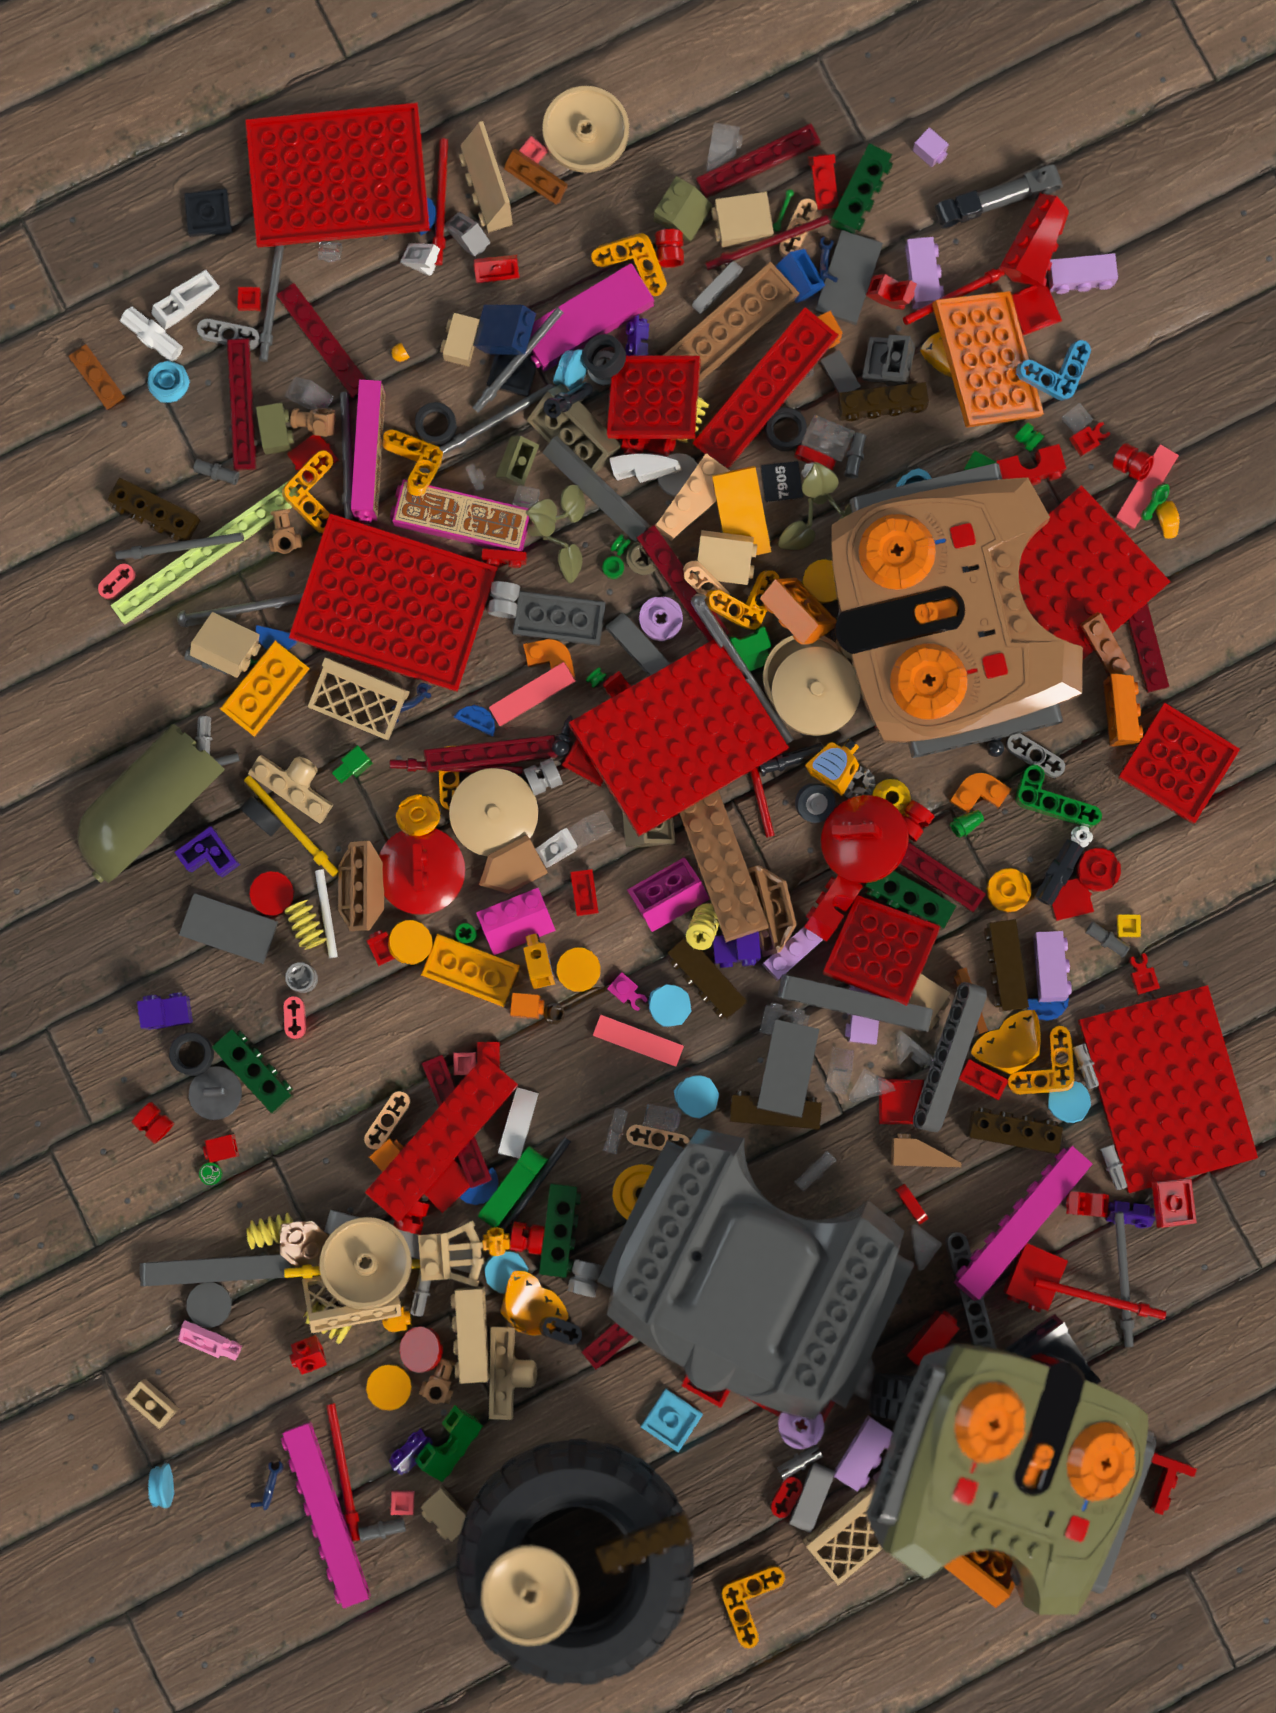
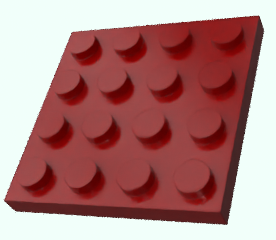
[607,356,701,439]
[1118,703,1240,824]
[823,895,940,1006]

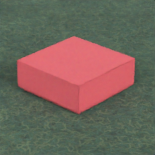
[519,136,548,163]
[454,1052,476,1075]
[391,1490,415,1515]

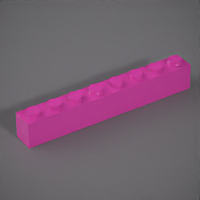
[953,1146,1092,1301]
[281,1421,371,1609]

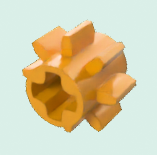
[483,1228,510,1256]

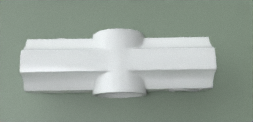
[120,307,183,362]

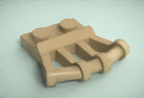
[418,1221,484,1287]

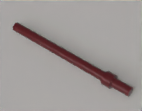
[705,215,830,271]
[389,758,522,775]

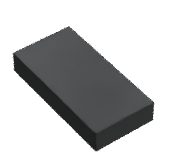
[820,350,861,394]

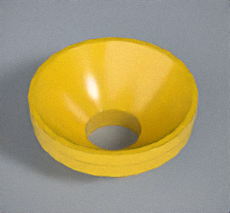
[872,779,911,815]

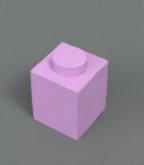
[913,127,949,167]

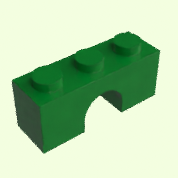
[415,1405,483,1482]

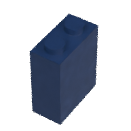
[473,305,536,355]

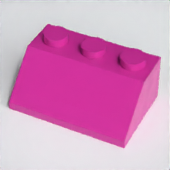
[627,857,709,932]
[476,888,556,956]

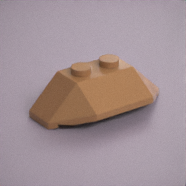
[338,841,384,931]
[748,865,797,957]

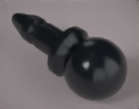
[552,715,573,756]
[986,738,1004,757]

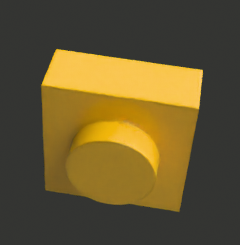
[1117,915,1141,938]

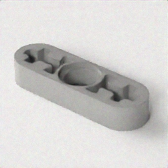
[692,261,743,314]
[197,319,260,350]
[1006,734,1065,778]

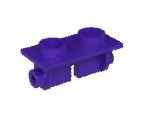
[625,315,649,356]
[1106,1200,1156,1228]
[389,1428,434,1476]

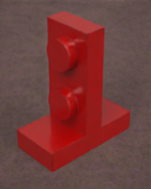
[808,154,838,210]
[1150,1452,1197,1515]

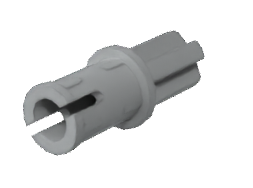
[195,716,213,755]
[1072,1044,1099,1089]
[1100,1144,1127,1190]
[410,1270,431,1316]

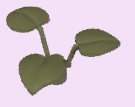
[778,462,852,550]
[525,485,585,584]

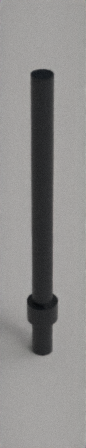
[497,1137,571,1234]

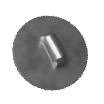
[189,1066,242,1120]

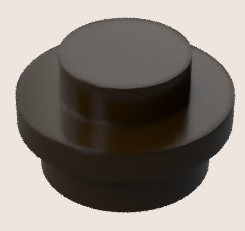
[543,1003,565,1025]

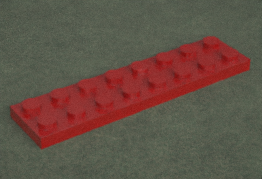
[692,307,839,469]
[365,1056,518,1223]

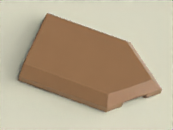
[479,834,548,894]
[280,1221,329,1277]

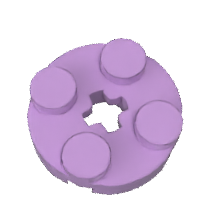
[639,597,683,642]
[778,1412,824,1449]

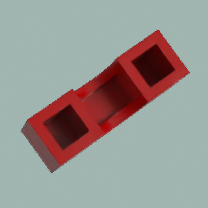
[995,444,1067,486]
[804,875,863,942]

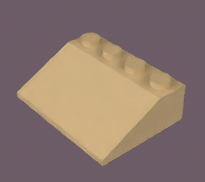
[459,121,513,233]

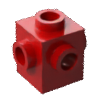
[289,1335,327,1375]

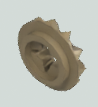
[627,542,657,576]

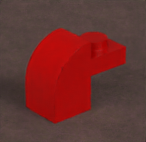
[866,274,917,310]
[1066,1191,1109,1217]

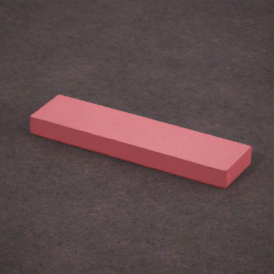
[1115,444,1179,530]
[489,662,576,726]
[593,1015,684,1067]

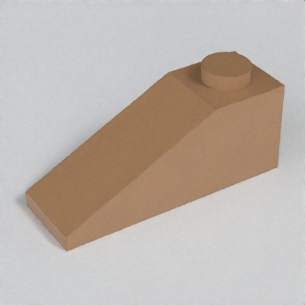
[891,1134,961,1167]

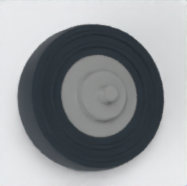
[795,783,835,823]

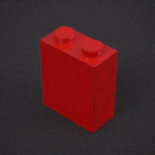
[1003,1243,1068,1313]
[902,1311,960,1366]

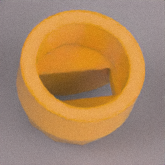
[391,343,410,362]

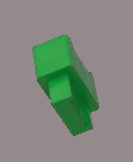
[729,625,772,671]
[332,745,373,784]

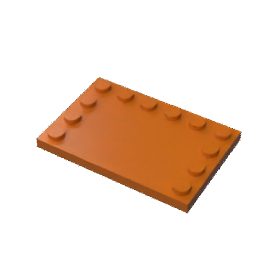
[932,291,1044,428]

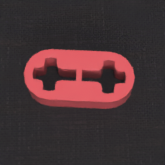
[98,564,136,600]
[284,996,306,1039]

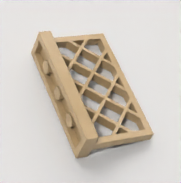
[308,658,410,740]
[302,1276,401,1333]
[802,1482,882,1585]

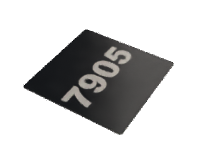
[761,461,803,502]

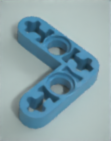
[1016,340,1091,400]

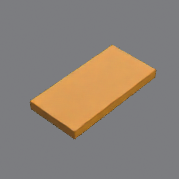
[711,466,771,555]
[220,641,310,737]
[421,934,520,1007]

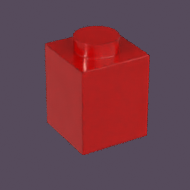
[203,1134,239,1163]

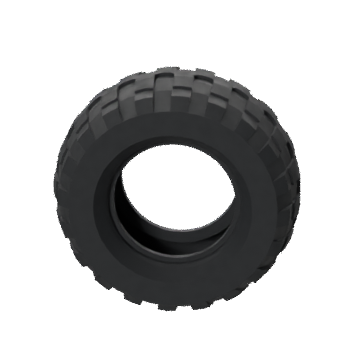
[456,1439,694,1685]

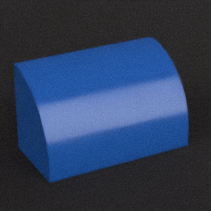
[776,248,825,303]

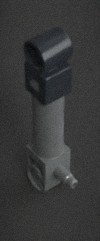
[934,165,1063,228]

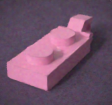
[178,1321,242,1361]

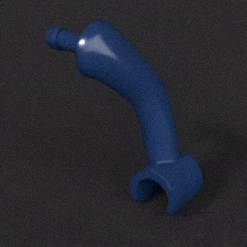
[819,236,838,283]
[390,683,431,723]
[250,1461,284,1511]

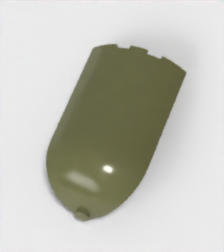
[78,724,225,883]

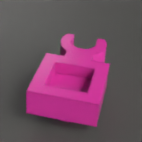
[607,973,648,1011]

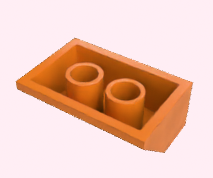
[760,578,838,644]
[1103,674,1143,747]
[944,1549,1015,1608]

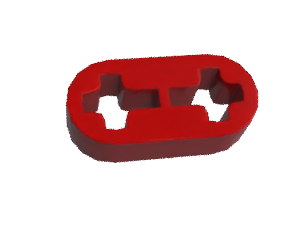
[794,445,836,471]
[895,1184,929,1225]
[771,1476,802,1518]

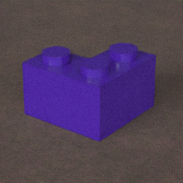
[175,826,240,878]
[713,931,761,968]
[137,993,193,1030]

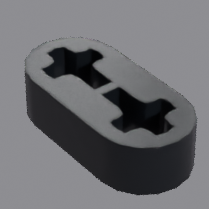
[539,1317,582,1345]

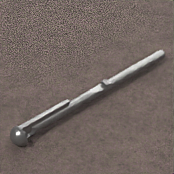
[177,593,303,627]
[691,593,793,743]

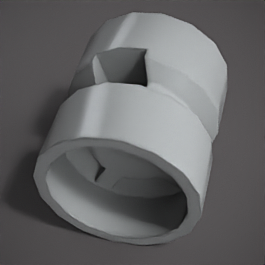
[488,581,520,618]
[523,758,563,796]
[285,963,318,993]
[567,1259,603,1297]

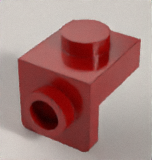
[643,439,677,457]
[603,671,631,698]
[366,930,395,966]

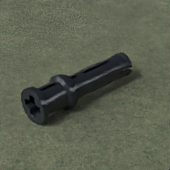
[544,382,593,418]
[758,743,823,777]

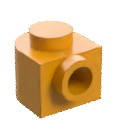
[382,1306,411,1332]

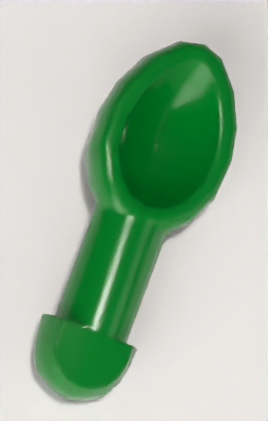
[1141,483,1170,521]

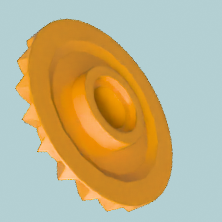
[613,1164,653,1220]

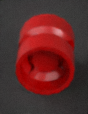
[655,229,684,268]
[1113,443,1155,482]
[903,800,935,842]
[131,1102,175,1144]
[393,1201,430,1235]
[510,1221,545,1255]

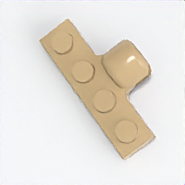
[248,755,334,824]
[489,1326,537,1420]

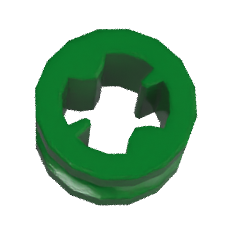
[610,534,631,556]
[586,667,607,689]
[456,923,476,944]

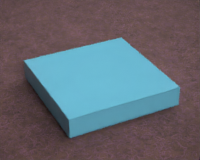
[641,1388,703,1452]

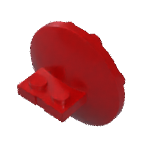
[821,795,909,883]
[379,828,465,915]

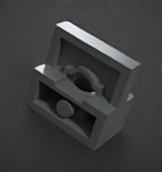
[862,335,915,386]

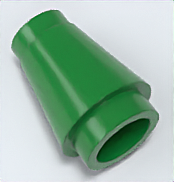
[950,810,984,838]

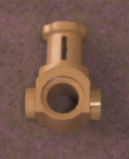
[290,408,336,437]
[269,509,302,554]
[419,1358,456,1404]

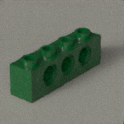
[830,143,894,234]
[864,871,957,931]
[212,1029,294,1114]
[539,1183,581,1278]

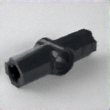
[1035,839,1084,906]

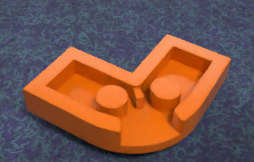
[523,639,576,679]
[949,773,1011,813]

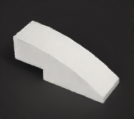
[152,270,219,330]
[609,454,682,483]
[498,1088,539,1158]

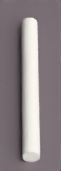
[315,870,338,958]

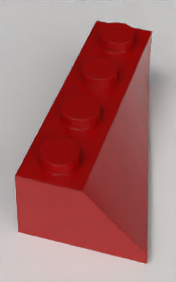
[1000,194,1069,287]

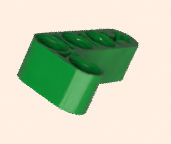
[1015,765,1102,828]
[477,1146,548,1228]

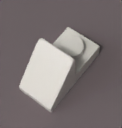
[400,243,440,275]
[536,828,578,868]

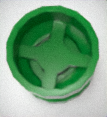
[1014,422,1045,452]

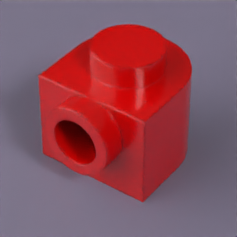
[620,439,646,455]

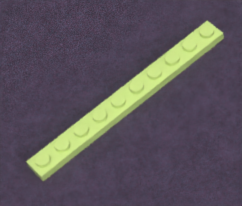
[111,480,298,624]

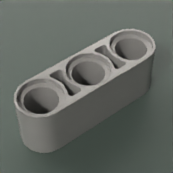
[789,1462,835,1533]

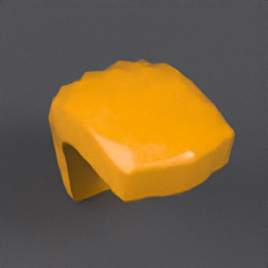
[1155,501,1180,539]

